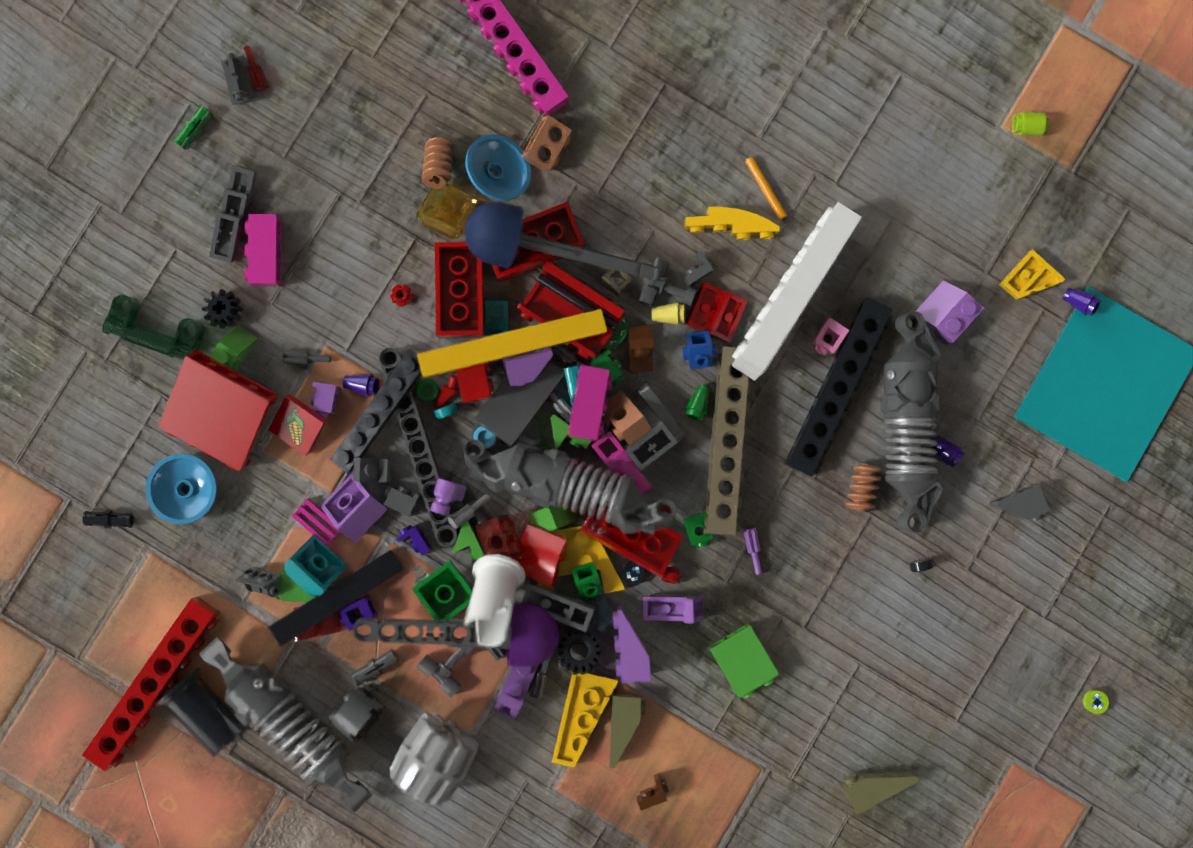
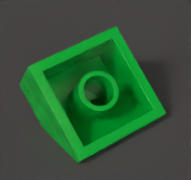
[412,561,474,620]

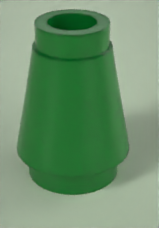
[685,385,711,421]

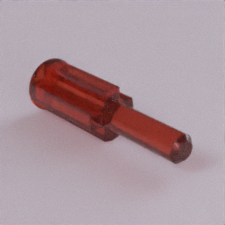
[243,45,269,92]

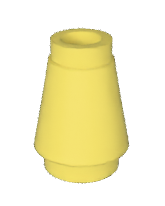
[652,302,686,325]

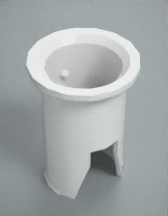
[464,555,526,647]

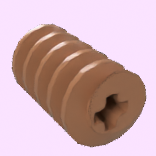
[422,137,454,189]
[845,463,883,514]

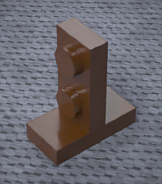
[628,325,654,373]

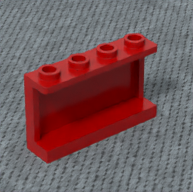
[517,260,627,360]

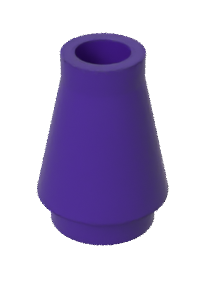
[1063,288,1101,316]
[343,374,379,397]
[932,435,965,467]

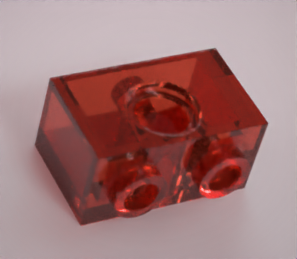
[475,514,525,561]

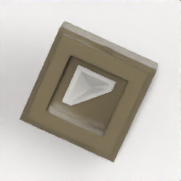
[600,269,633,296]

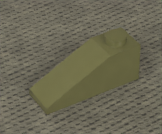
[610,693,645,768]
[840,772,920,815]

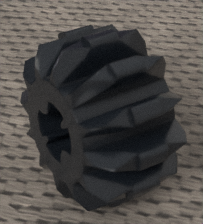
[202,289,243,329]

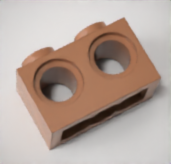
[521,115,572,172]

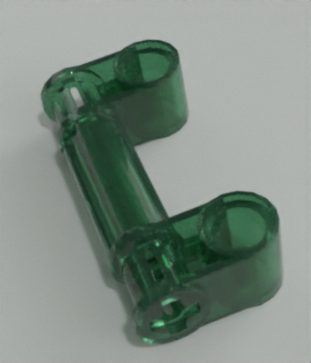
[102,294,205,360]

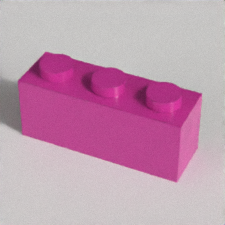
[244,214,282,287]
[567,365,612,441]

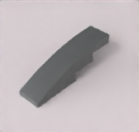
[209,165,257,263]

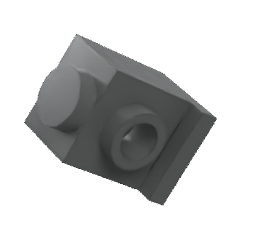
[383,486,422,517]

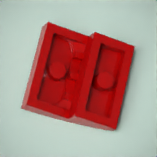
[684,282,748,343]
[515,523,568,587]

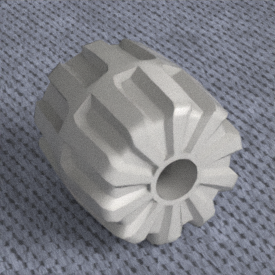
[390,713,478,806]

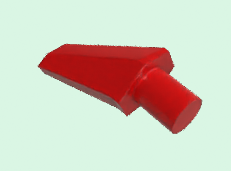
[433,375,460,408]

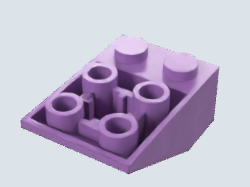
[613,606,651,683]

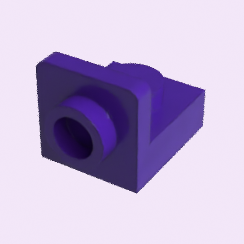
[396,525,433,556]

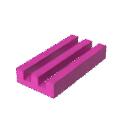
[292,498,340,546]

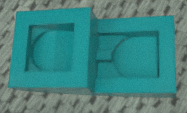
[485,299,509,337]

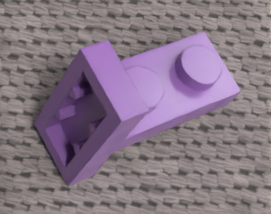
[643,595,705,623]
[493,664,539,720]

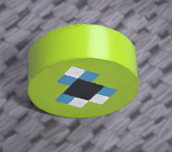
[1083,689,1109,714]

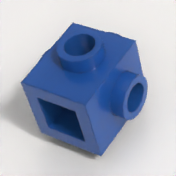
[682,331,717,369]

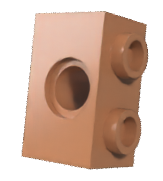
[601,390,652,446]

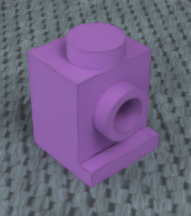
[311,382,340,417]

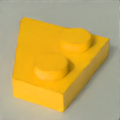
[999,249,1065,300]

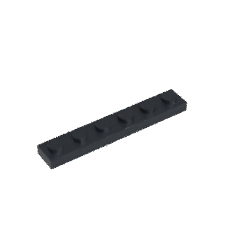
[331,349,422,474]

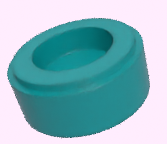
[434,403,458,419]

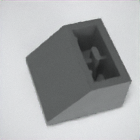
[613,406,678,471]

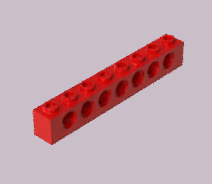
[82,596,220,772]

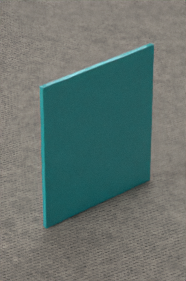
[1014,287,1193,482]

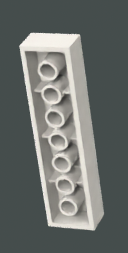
[731,202,862,380]

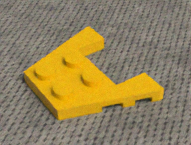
[537,526,625,593]

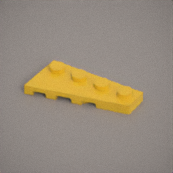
[552,672,619,768]

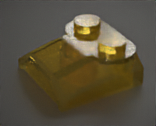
[416,184,479,239]

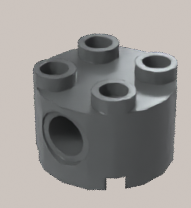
[329,687,385,743]

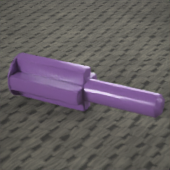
[743,527,762,575]

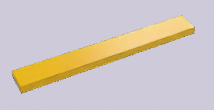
[417,309,607,378]

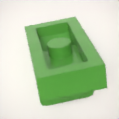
[551,414,591,450]
[452,520,486,563]

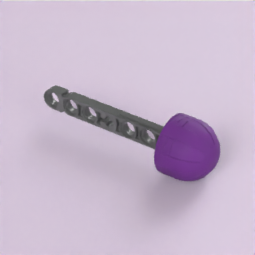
[353,604,559,666]

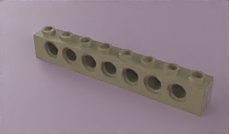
[703,346,752,536]

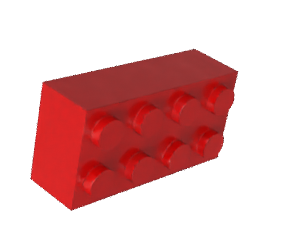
[492,201,585,283]
[435,242,485,339]

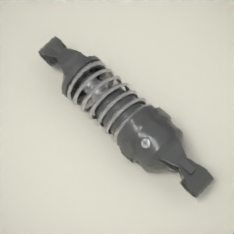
[199,637,372,813]

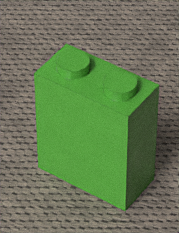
[708,623,779,699]

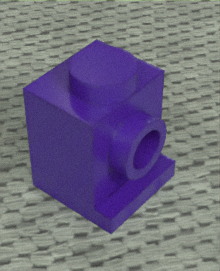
[339,594,378,631]

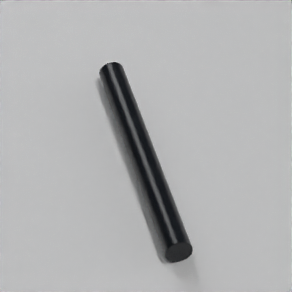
[536,274,619,330]

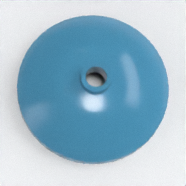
[465,134,531,201]
[146,454,217,524]

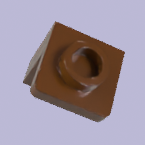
[637,774,669,811]

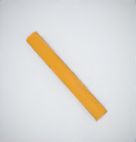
[745,156,787,220]

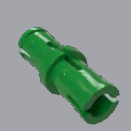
[173,105,213,150]

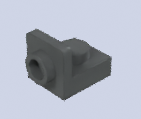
[684,251,714,287]
[353,458,391,483]

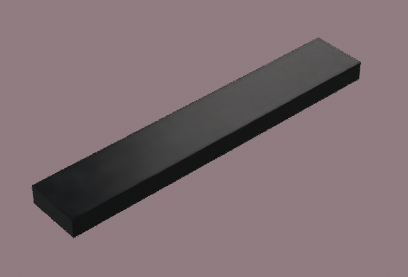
[268,550,403,647]

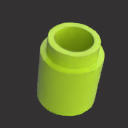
[1012,112,1049,136]

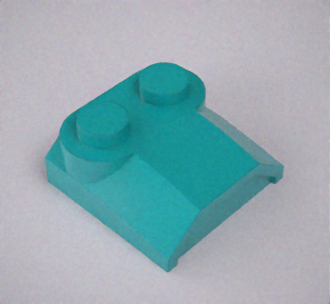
[285,534,348,596]

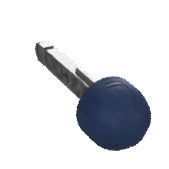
[465,202,662,280]

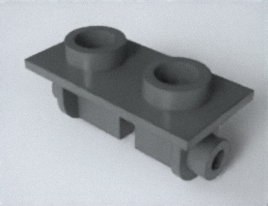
[221,53,255,105]
[235,568,282,597]

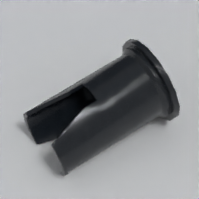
[156,667,245,757]

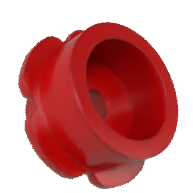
[390,284,413,307]
[661,567,683,584]

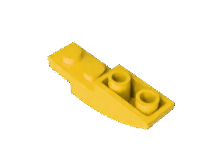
[684,207,780,241]

